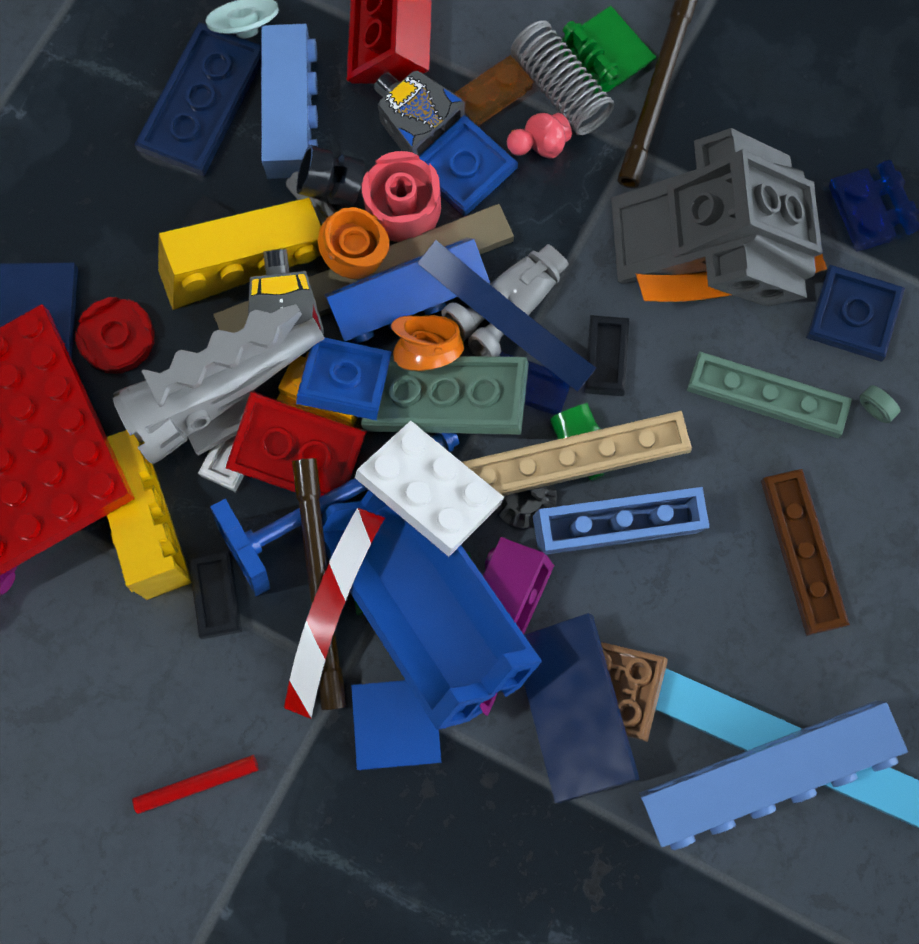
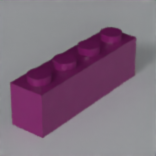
[479,537,555,716]

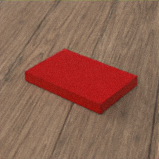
[225,391,367,496]

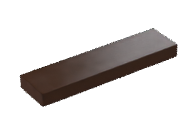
[761,469,850,636]

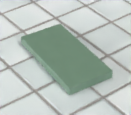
[361,356,529,435]

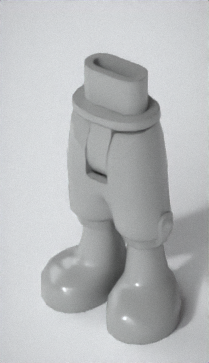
[441,244,569,357]

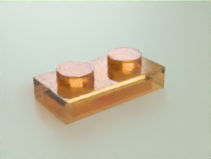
[454,55,533,126]

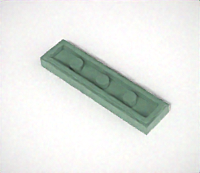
[686,351,852,439]

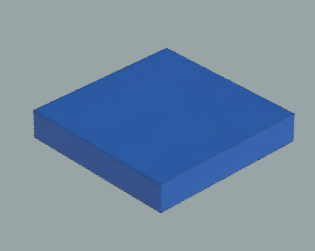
[419,114,518,217]
[296,337,392,420]
[351,680,442,770]

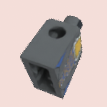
[374,71,465,155]

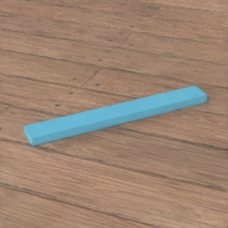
[655,668,919,829]

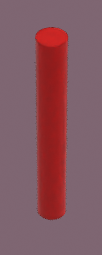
[132,755,259,814]

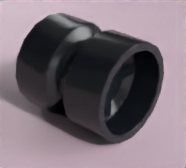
[296,145,364,208]

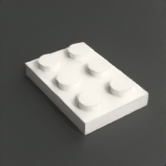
[355,421,504,557]

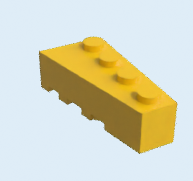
[158,198,321,310]
[106,430,192,600]

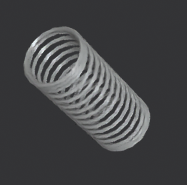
[511,20,615,135]

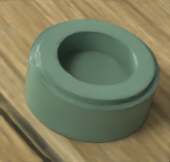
[860,385,900,423]

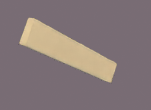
[462,411,692,496]

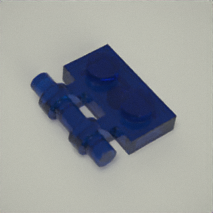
[828,160,919,252]

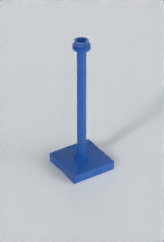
[210,433,459,597]

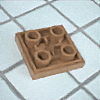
[601,642,668,742]

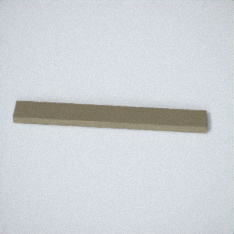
[213,204,514,333]

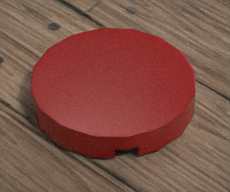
[75,297,155,373]

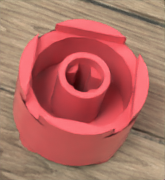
[362,151,441,242]

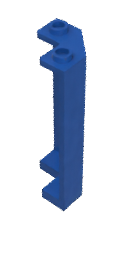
[322,490,542,730]

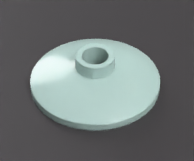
[206,0,279,39]

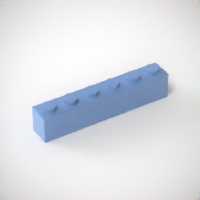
[639,700,908,850]

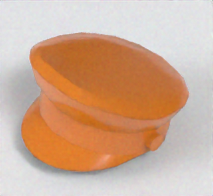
[317,207,390,279]
[391,315,464,371]

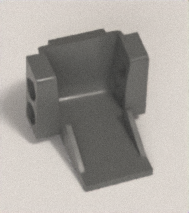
[611,128,823,306]

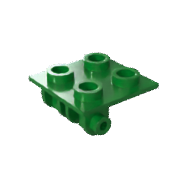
[553,6,656,99]

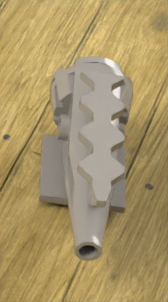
[113,304,325,464]

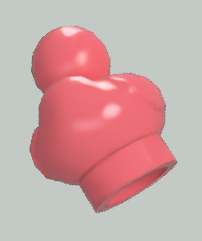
[507,113,572,159]

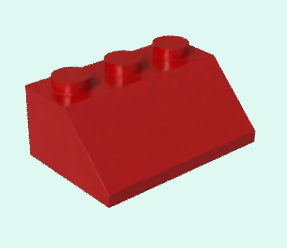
[347,0,431,84]

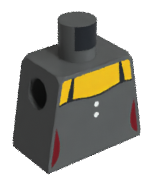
[248,249,324,334]

